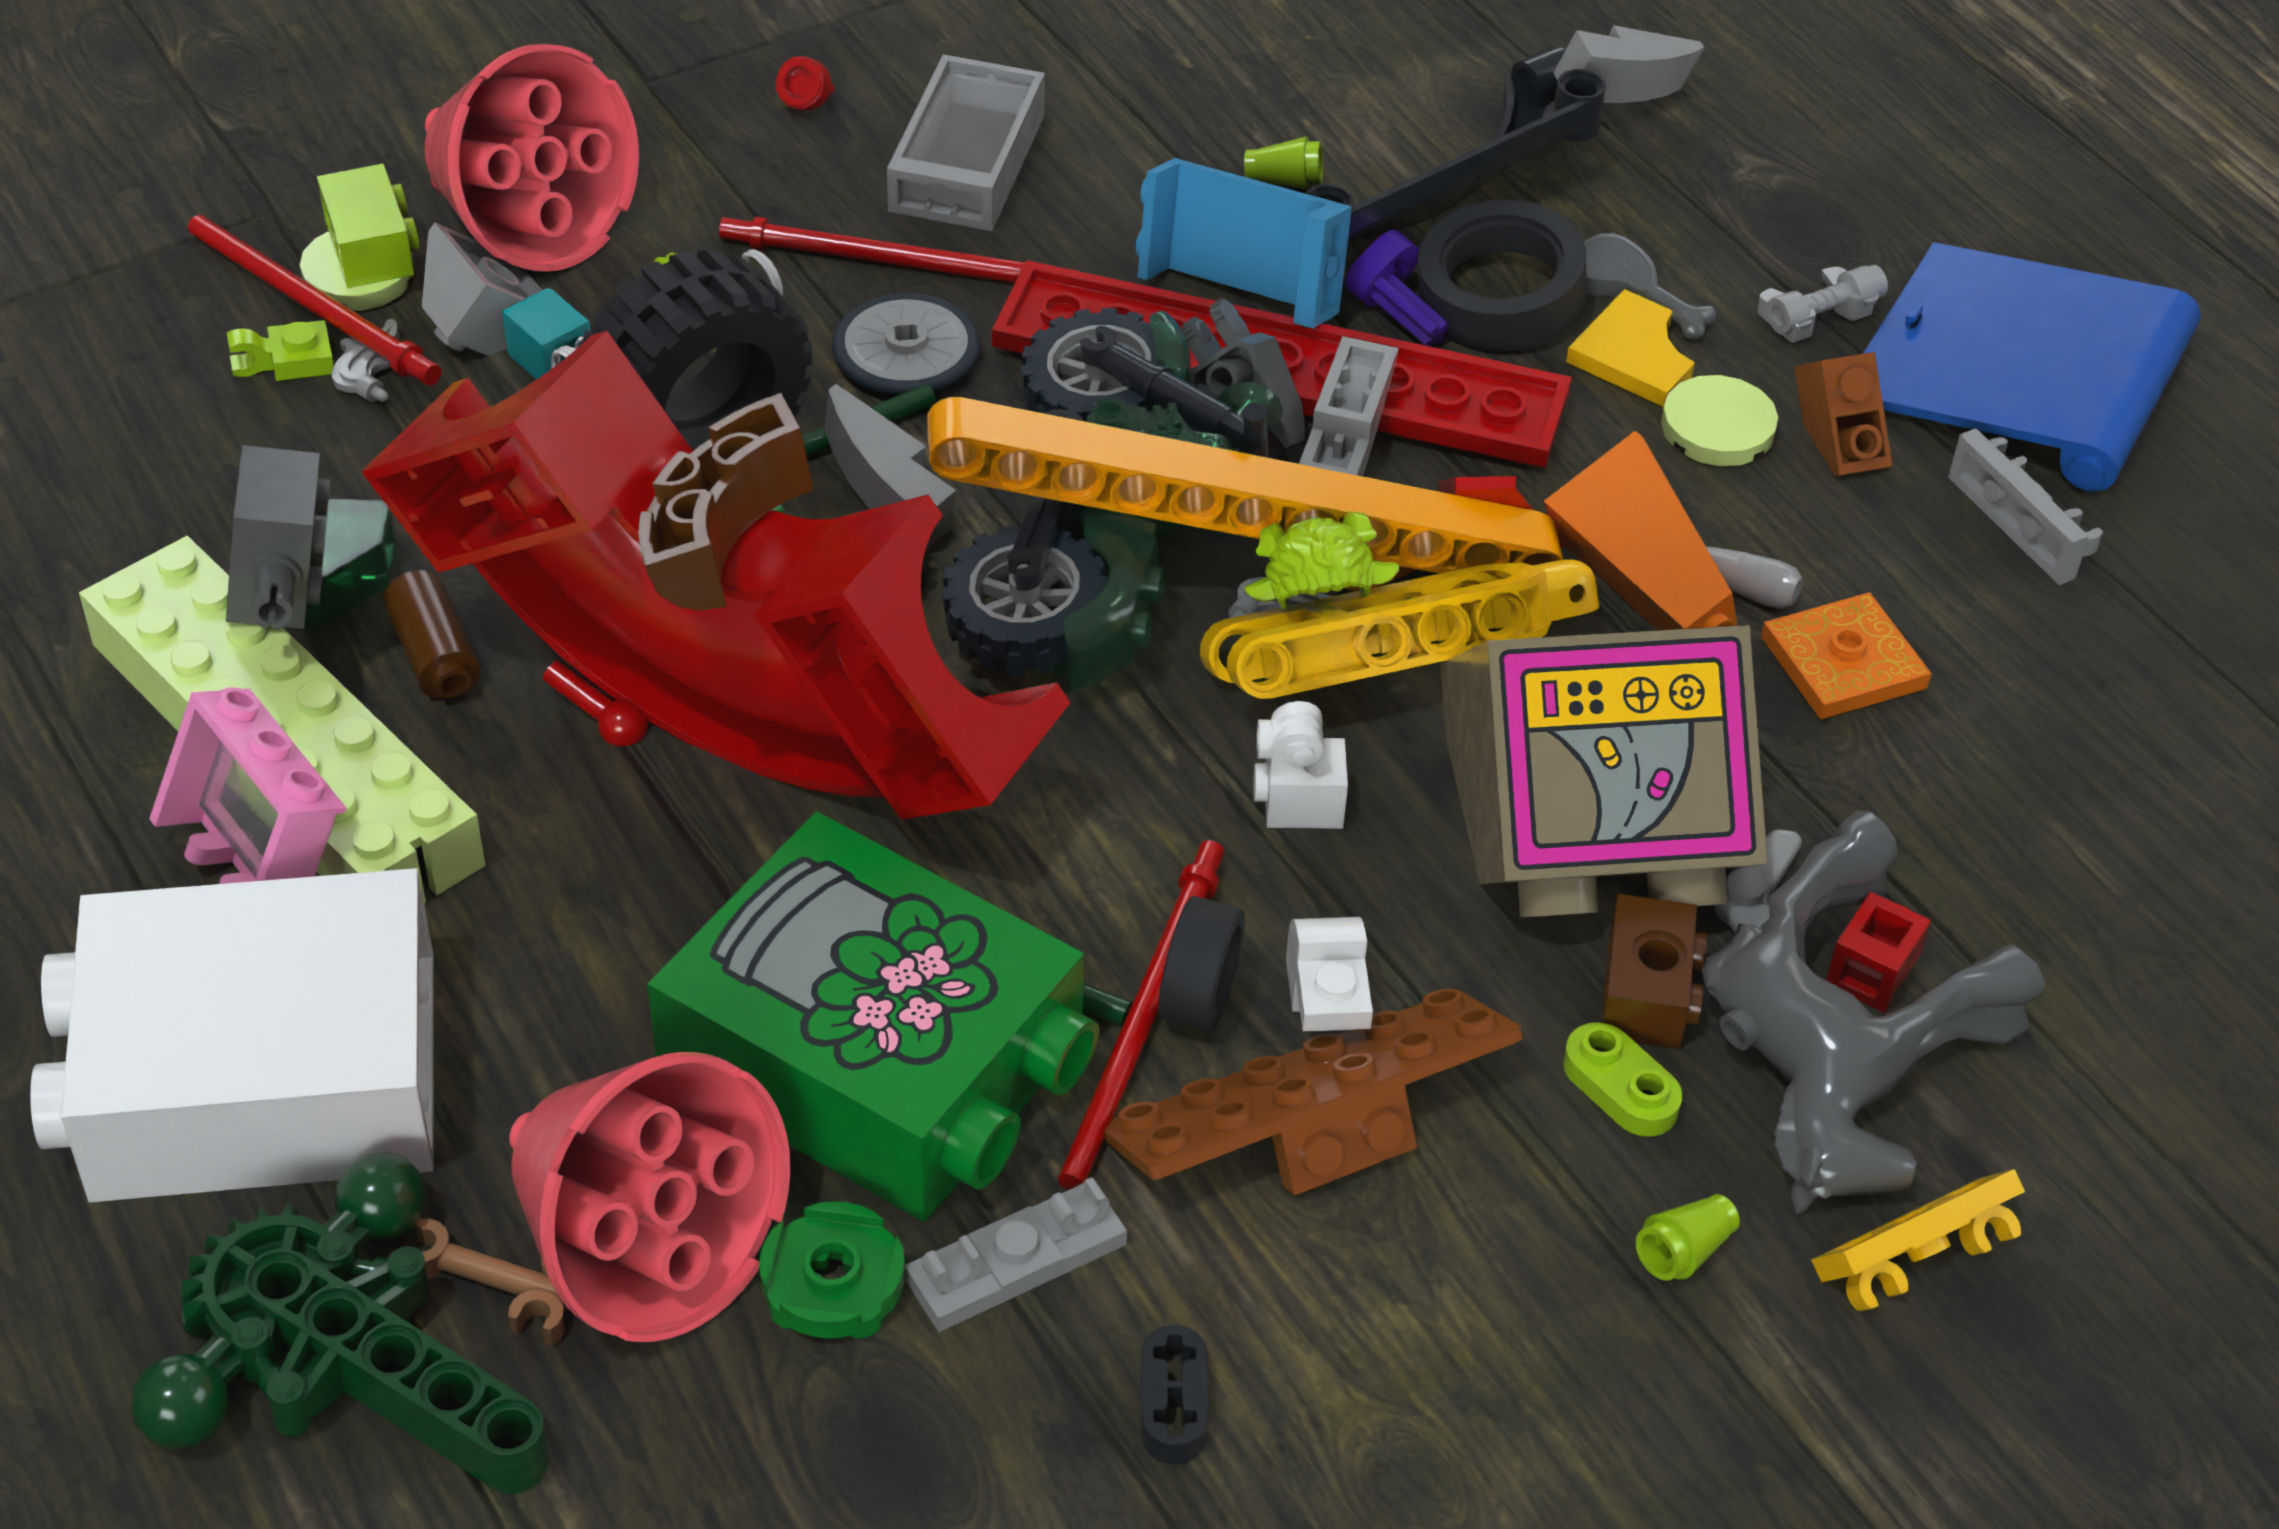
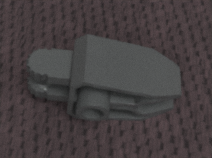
[1182,298,1305,459]

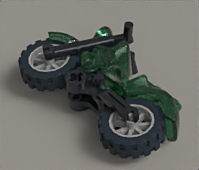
[942,308,1284,692]

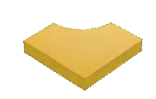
[1566,289,1695,407]

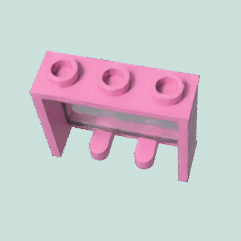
[149,687,346,884]

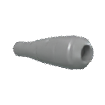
[1706,546,1803,609]

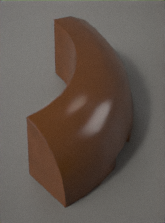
[638,393,814,611]

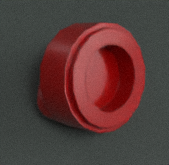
[776,56,835,111]

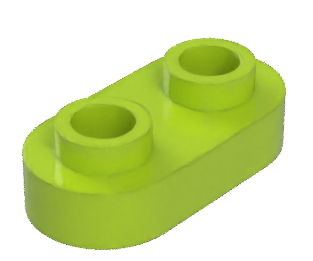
[1563,1022,1682,1137]

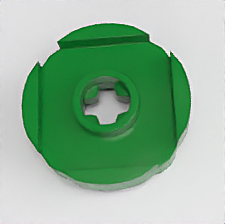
[759,1201,905,1338]

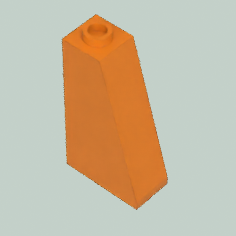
[1544,431,1738,631]

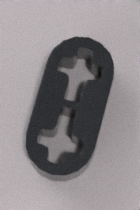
[1141,1325,1209,1465]

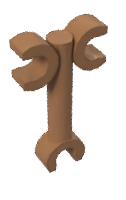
[416,1219,568,1346]

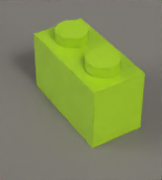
[317,164,420,288]

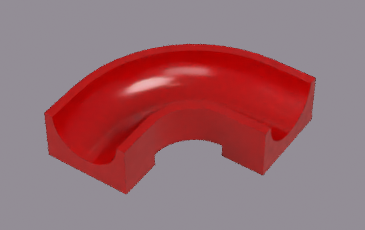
[361,330,1071,820]

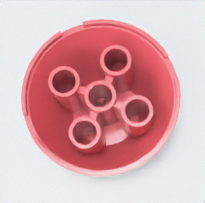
[425,44,639,272]
[509,1052,790,1342]

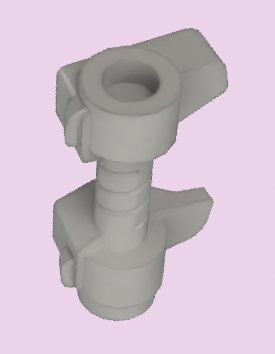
[1757,265,1888,343]

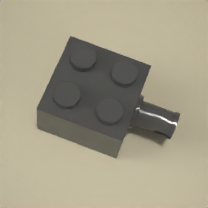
[226,445,331,630]

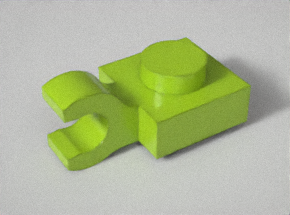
[227,320,333,381]

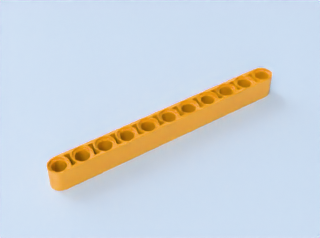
[927,397,1564,574]

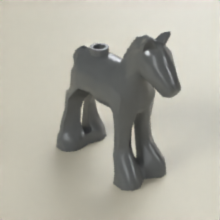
[1702,810,2045,1215]

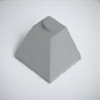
[422,222,542,356]

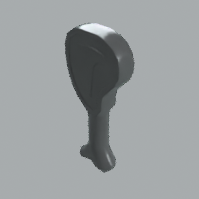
[1584,233,1717,340]

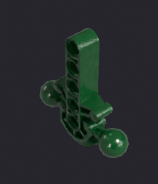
[130,1152,548,1494]

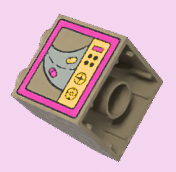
[1440,625,1768,918]

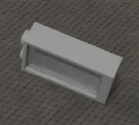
[887,54,1045,231]

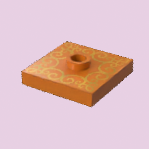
[1761,592,1932,720]

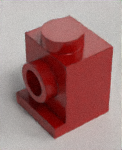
[1826,891,1931,1013]

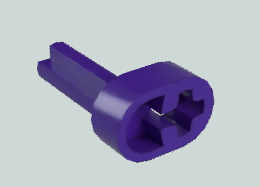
[1345,229,1450,347]

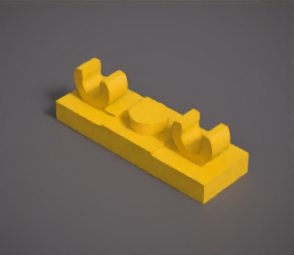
[1811,1169,2025,1312]

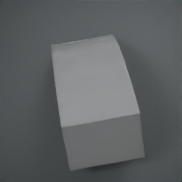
[1554,26,1704,103]
[824,384,956,551]

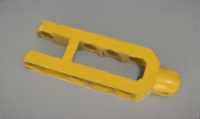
[1200,559,1599,699]

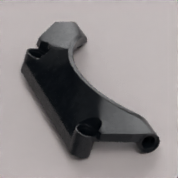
[1305,46,1606,253]

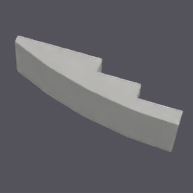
[1299,336,1399,476]

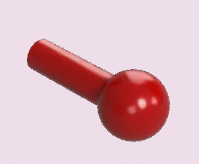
[542,660,649,746]

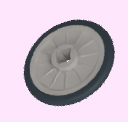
[832,294,981,396]

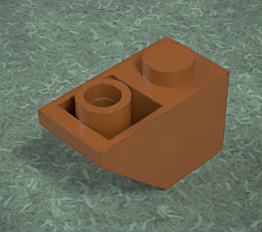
[1794,352,1893,476]

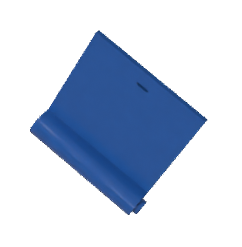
[1863,242,2201,492]

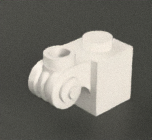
[1253,701,1348,829]

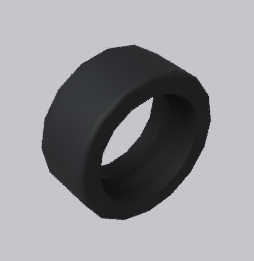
[1158,896,1245,1032]

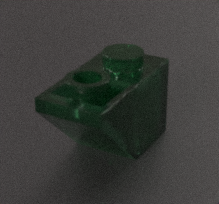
[305,499,397,629]

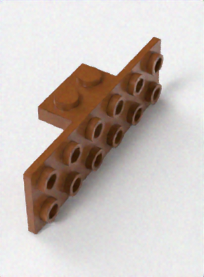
[1104,989,1523,1196]

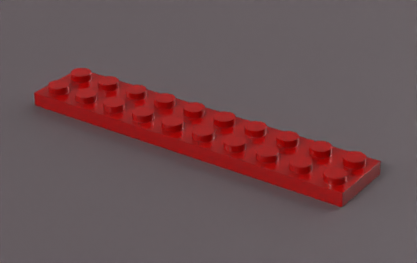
[992,260,1572,468]

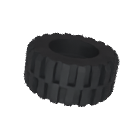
[580,250,813,450]

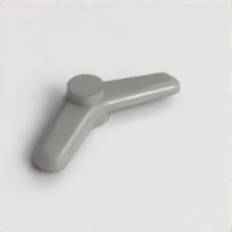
[1714,829,1802,934]

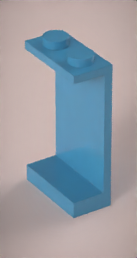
[1136,158,1352,329]

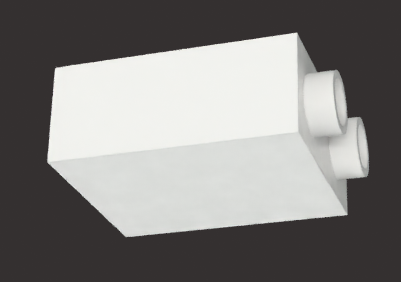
[30,868,434,1202]

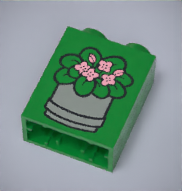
[647,811,1099,1223]

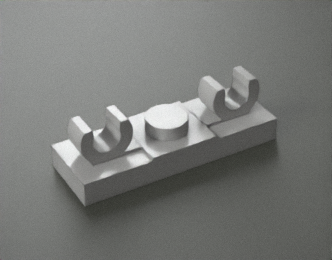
[1948,428,2103,586]
[905,1177,1127,1332]

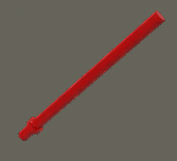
[188,215,442,386]
[719,216,1079,283]
[1058,840,1225,1190]

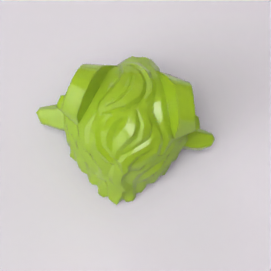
[1244,511,1399,609]

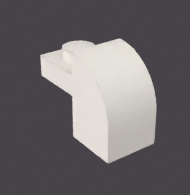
[1286,917,1373,1031]

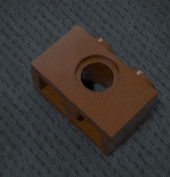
[1601,893,1707,1049]

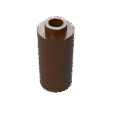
[383,570,480,699]

